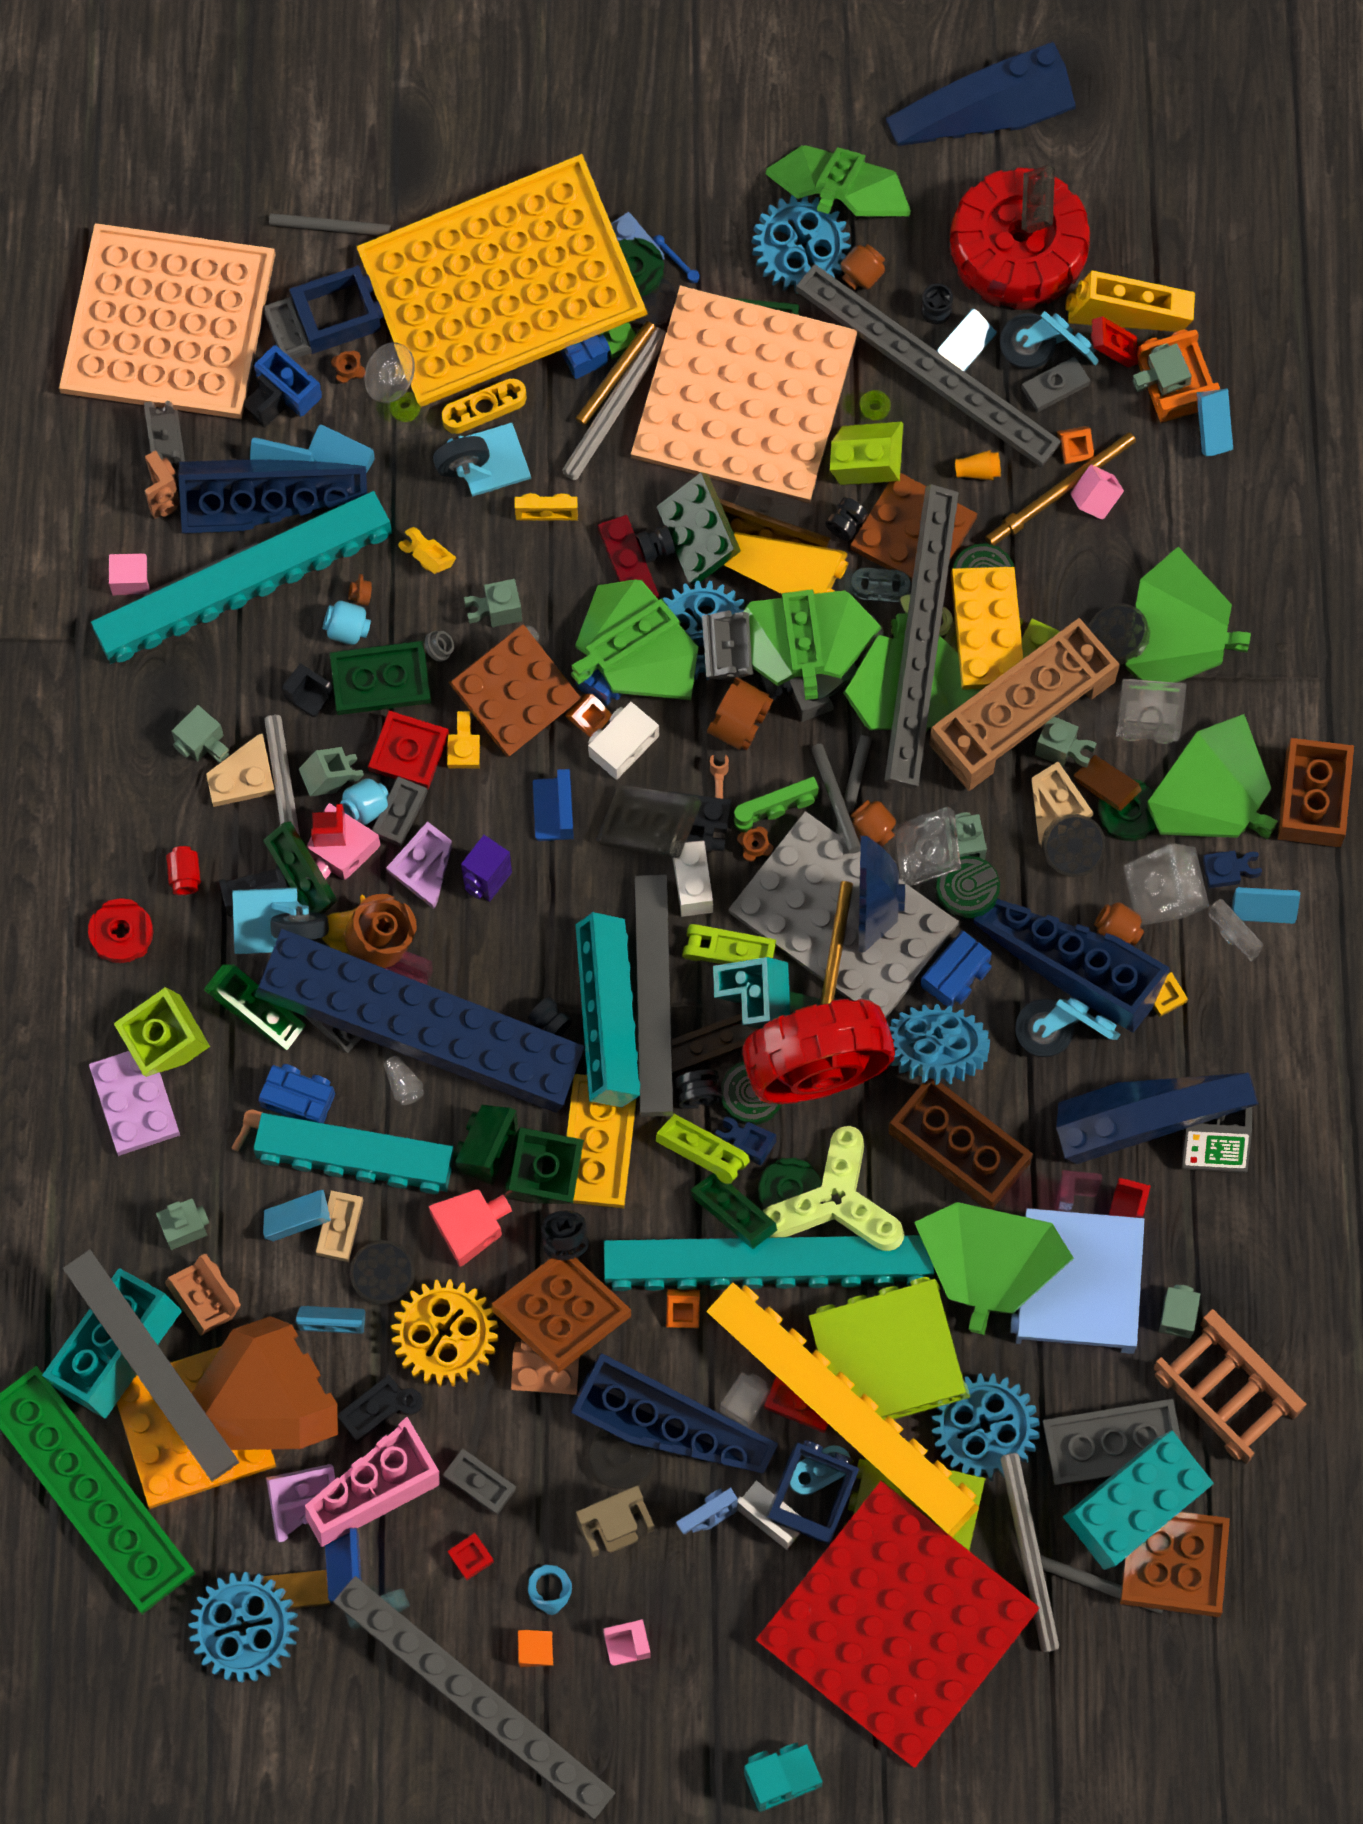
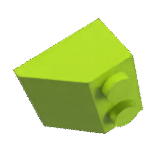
[830,422,903,485]
[114,987,210,1077]

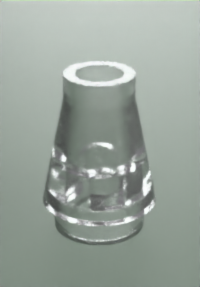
[383,1056,424,1105]

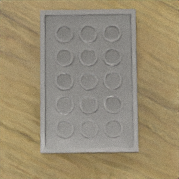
[728,811,959,1018]

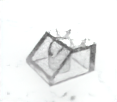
[1115,679,1186,744]
[1124,843,1209,926]

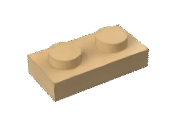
[316,1190,364,1262]

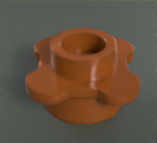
[331,351,366,384]
[348,574,372,606]
[737,827,773,862]

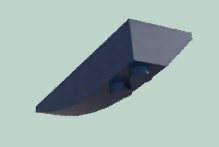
[886,42,1076,146]
[178,460,367,533]
[859,836,905,952]
[974,899,1170,1033]
[1057,1073,1258,1164]
[571,1353,778,1473]

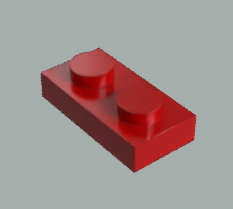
[1091,316,1138,367]
[764,1376,829,1433]

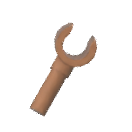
[710,755,729,799]
[231,1109,263,1152]

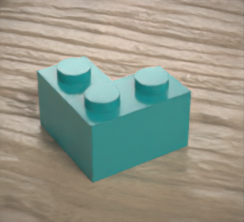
[713,957,790,1029]
[744,1743,823,1813]

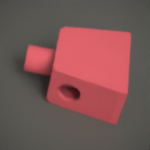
[429,1190,512,1267]

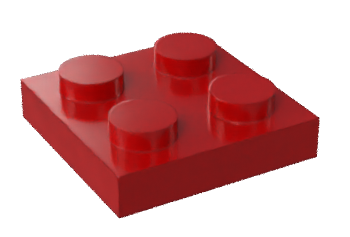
[368,711,449,790]

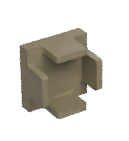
[576,1485,654,1557]

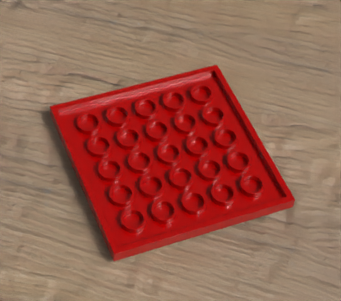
[756,1481,1040,1768]

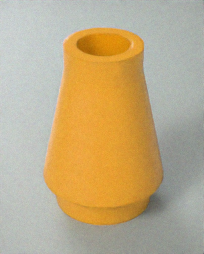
[955,450,1001,481]

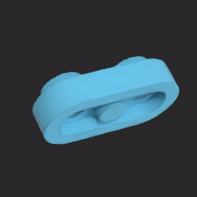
[789,1445,850,1496]

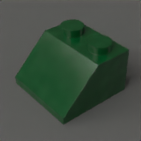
[453,1104,519,1185]
[504,1127,584,1204]

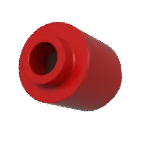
[166,846,201,895]

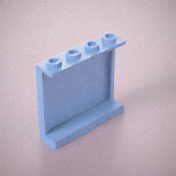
[1011,1208,1145,1354]

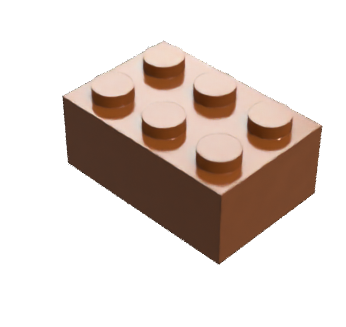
[1277,738,1354,847]

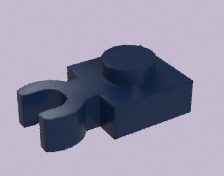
[1203,850,1262,889]
[715,1117,777,1166]

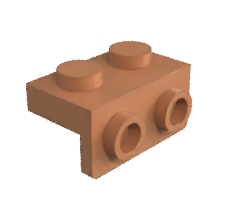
[145,450,180,519]
[165,1254,241,1335]
[511,1340,580,1395]

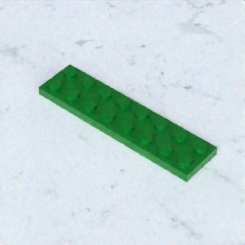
[0,1366,195,1614]

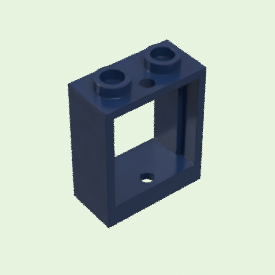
[289,265,384,354]
[766,1440,860,1544]

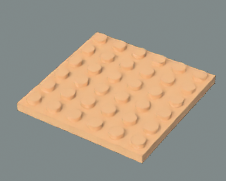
[59,223,275,419]
[631,286,857,503]

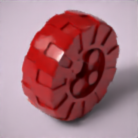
[950,168,1090,310]
[742,999,895,1104]

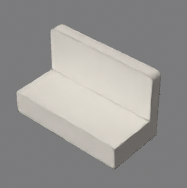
[737,1481,800,1550]

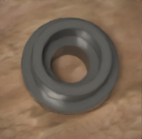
[425,631,454,662]

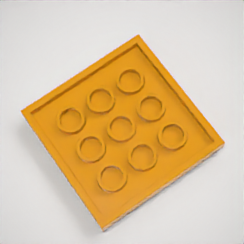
[117,1346,277,1509]

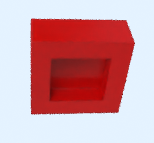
[447,1533,494,1581]

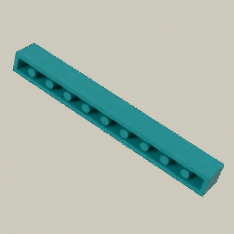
[91,491,392,664]
[604,1235,934,1291]

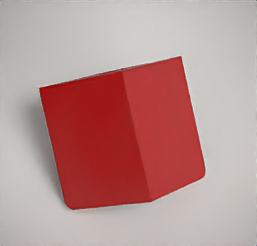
[311,804,346,847]
[1109,1178,1151,1218]

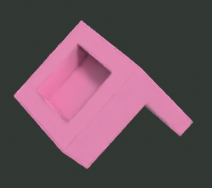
[1070,464,1124,519]
[109,553,150,595]
[603,1620,651,1666]

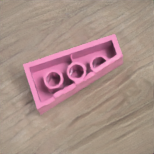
[305,1417,439,1547]

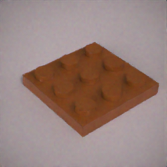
[850,473,978,582]
[449,624,581,757]
[491,1250,631,1373]
[1120,1512,1230,1617]

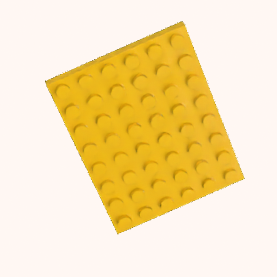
[357,154,648,407]

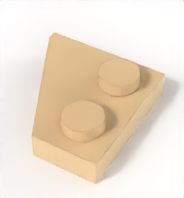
[206,734,275,807]
[1032,762,1093,848]

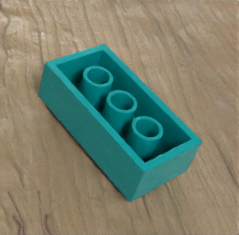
[42,1268,182,1419]
[1063,1430,1214,1570]

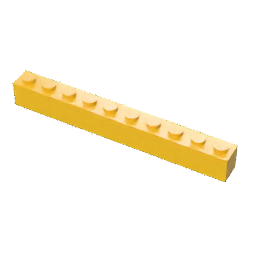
[706,1282,980,1537]

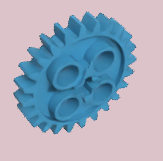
[751,195,851,294]
[662,580,744,680]
[889,1004,990,1085]
[932,1373,1040,1482]
[189,1572,299,1683]

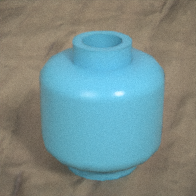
[322,600,371,645]
[340,778,389,825]

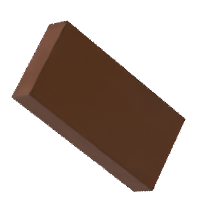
[1073,755,1142,811]

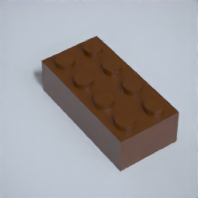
[888,1078,1033,1210]

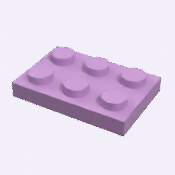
[89,1051,180,1156]

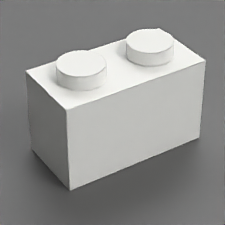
[588,702,659,780]
[672,841,713,917]

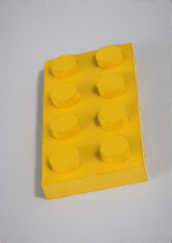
[951,567,1023,690]
[567,1074,637,1208]

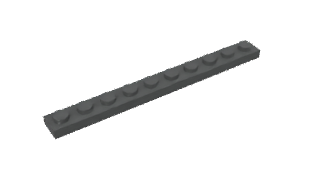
[795,264,1061,468]
[885,484,959,789]
[333,1576,616,1820]

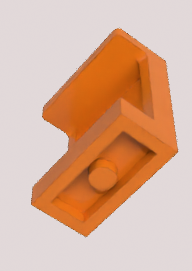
[1137,329,1220,423]

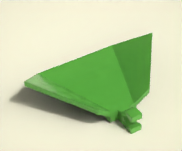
[765,145,911,216]
[1125,547,1251,692]
[571,579,699,700]
[743,590,881,700]
[844,613,982,731]
[1147,714,1278,840]
[914,1202,1074,1335]

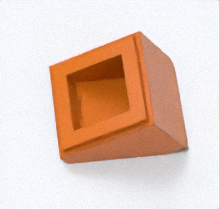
[1057,426,1095,464]
[565,694,612,737]
[666,1289,700,1328]
[518,1630,553,1667]

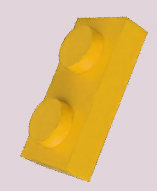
[515,493,578,520]

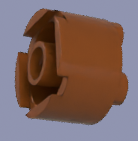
[706,677,773,751]
[345,894,417,968]

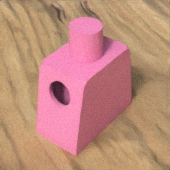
[306,803,380,880]

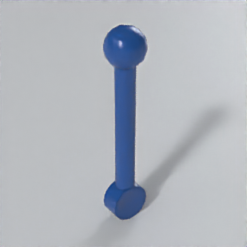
[653,235,699,283]

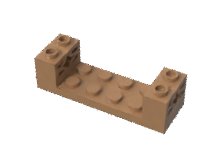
[929,618,1120,791]

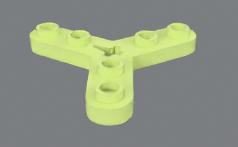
[763,1126,904,1251]

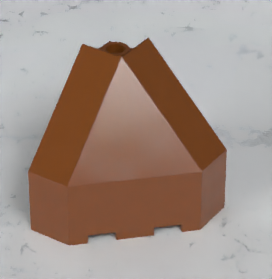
[192,1316,338,1450]

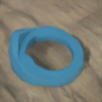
[528,1565,572,1615]

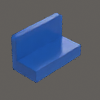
[533,769,574,841]
[325,1528,362,1603]

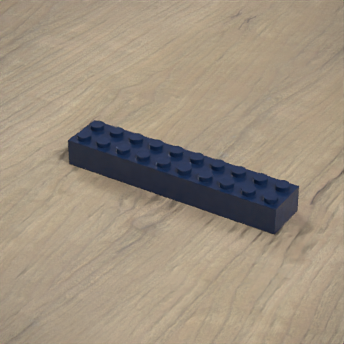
[255,928,585,1113]

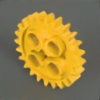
[391,1279,498,1387]

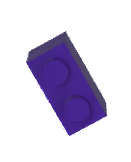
[461,835,512,902]

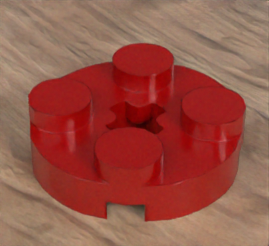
[88,898,153,963]

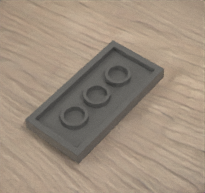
[1042,1399,1182,1487]

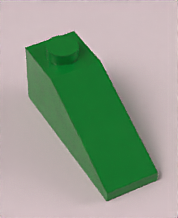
[203,965,306,1050]

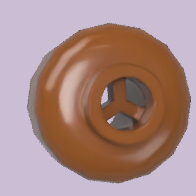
[840,244,885,290]
[850,800,896,847]
[1094,902,1144,946]

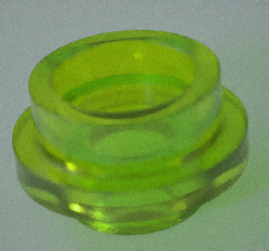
[860,390,891,420]
[390,392,421,422]

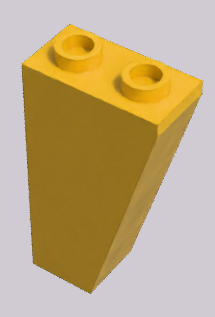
[1065,270,1195,332]
[724,532,848,594]

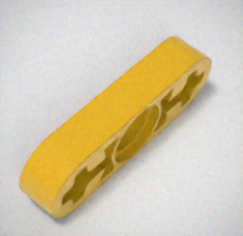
[442,379,526,434]

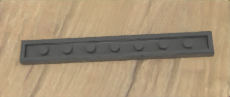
[635,875,673,1117]
[63,1250,240,1482]

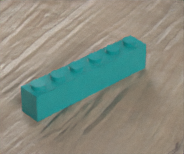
[575,912,640,1107]
[253,1113,454,1194]

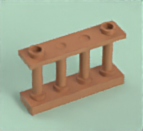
[1153,1309,1306,1464]

